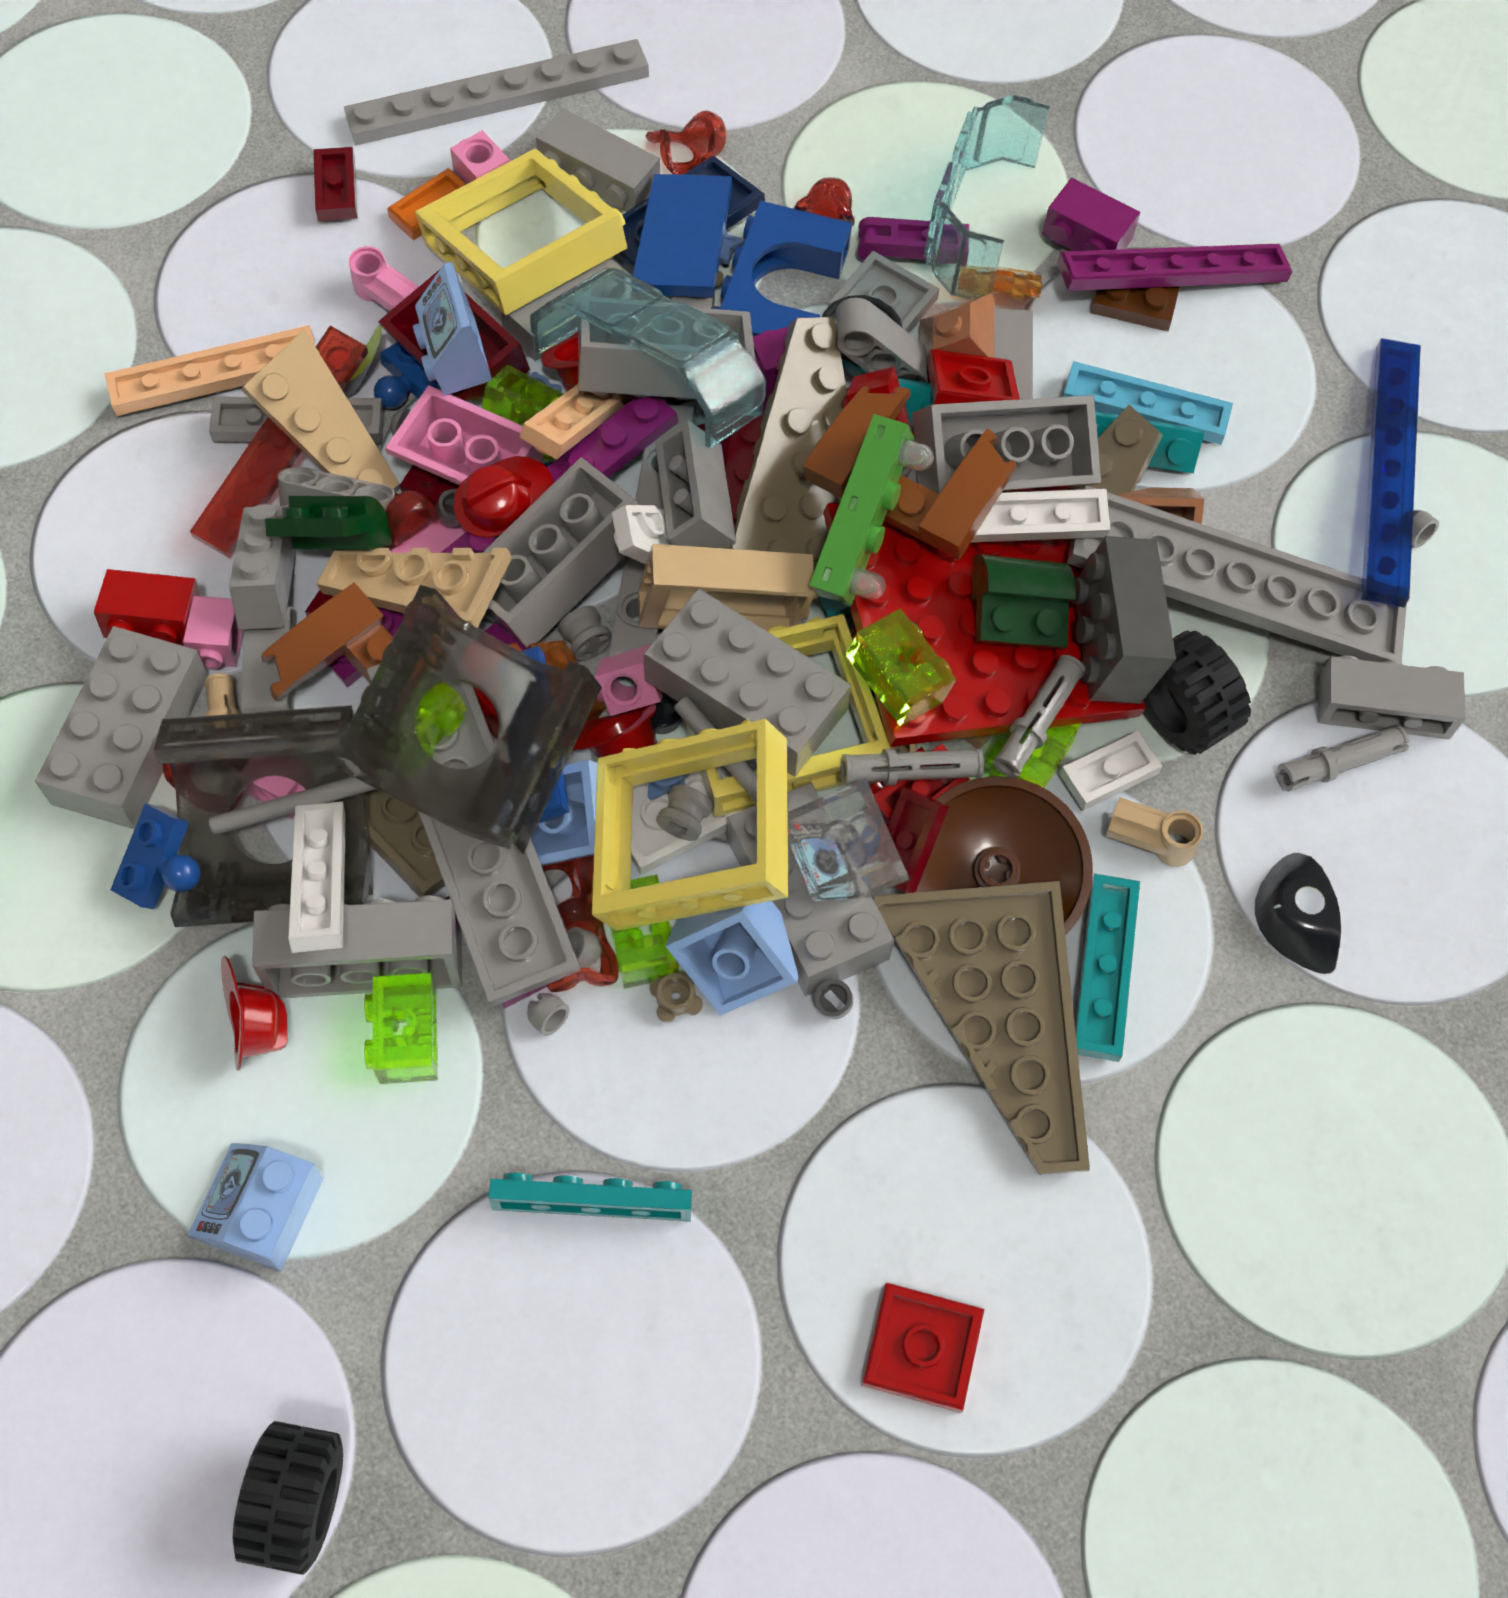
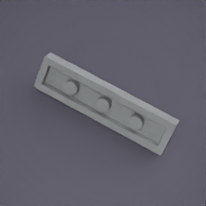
[209,397,384,443]

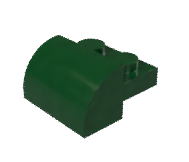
[265,496,392,550]
[971,554,1076,650]

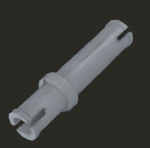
[993,655,1085,778]
[1277,724,1409,792]
[841,748,984,786]

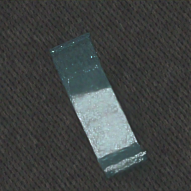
[924,95,1050,299]
[530,267,766,448]

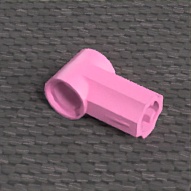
[349,246,419,311]

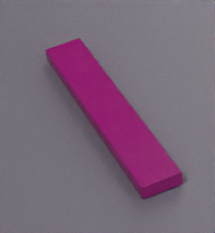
[1057,244,1293,291]

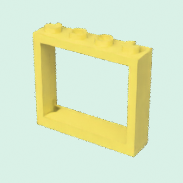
[415,148,627,316]
[684,614,891,817]
[592,719,788,931]

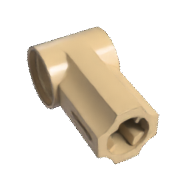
[1106,797,1203,867]

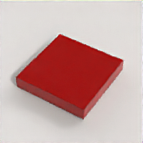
[927,349,1020,405]
[861,1283,985,1413]

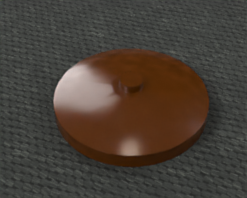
[916,776,1093,936]

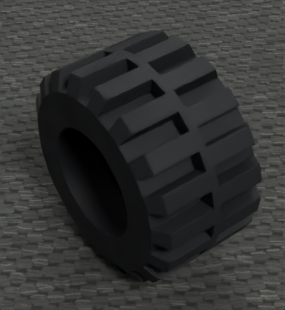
[1143,630,1251,755]
[232,1421,343,1575]

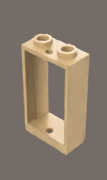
[638,544,819,631]

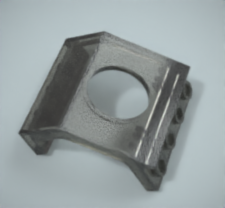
[334,585,602,854]
[154,705,373,927]

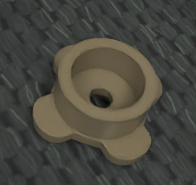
[649,971,703,1023]

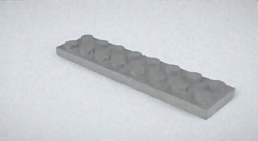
[1067,485,1408,663]
[367,635,582,1007]

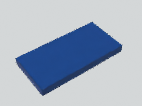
[631,174,733,298]

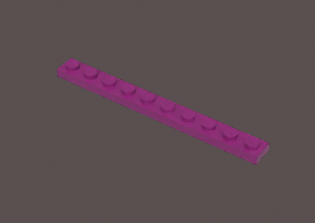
[328,396,678,688]

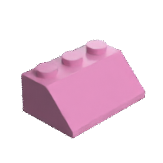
[385,385,544,485]

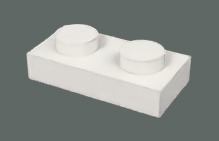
[1059,730,1162,810]

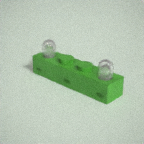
[809,414,934,606]

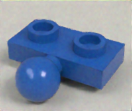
[374,342,453,409]
[110,803,201,909]

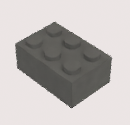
[1072,536,1176,704]

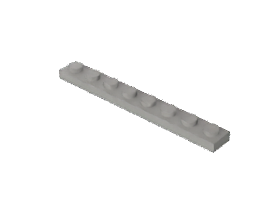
[344,39,649,146]

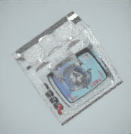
[788,778,910,902]

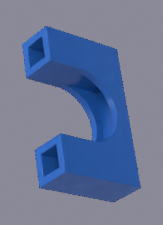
[713,200,852,337]

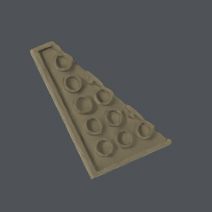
[729,317,847,571]
[874,881,1090,1175]

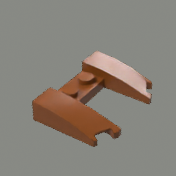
[803,387,1017,560]
[261,582,407,793]

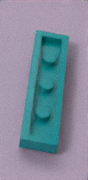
[1075,873,1140,1062]
[488,1172,692,1222]

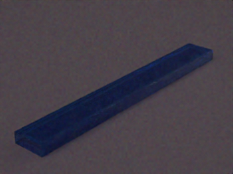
[1361,338,1421,608]

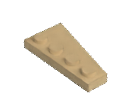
[242,329,400,490]
[316,548,512,631]

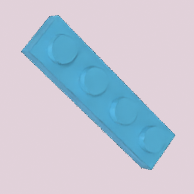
[1063,361,1233,445]

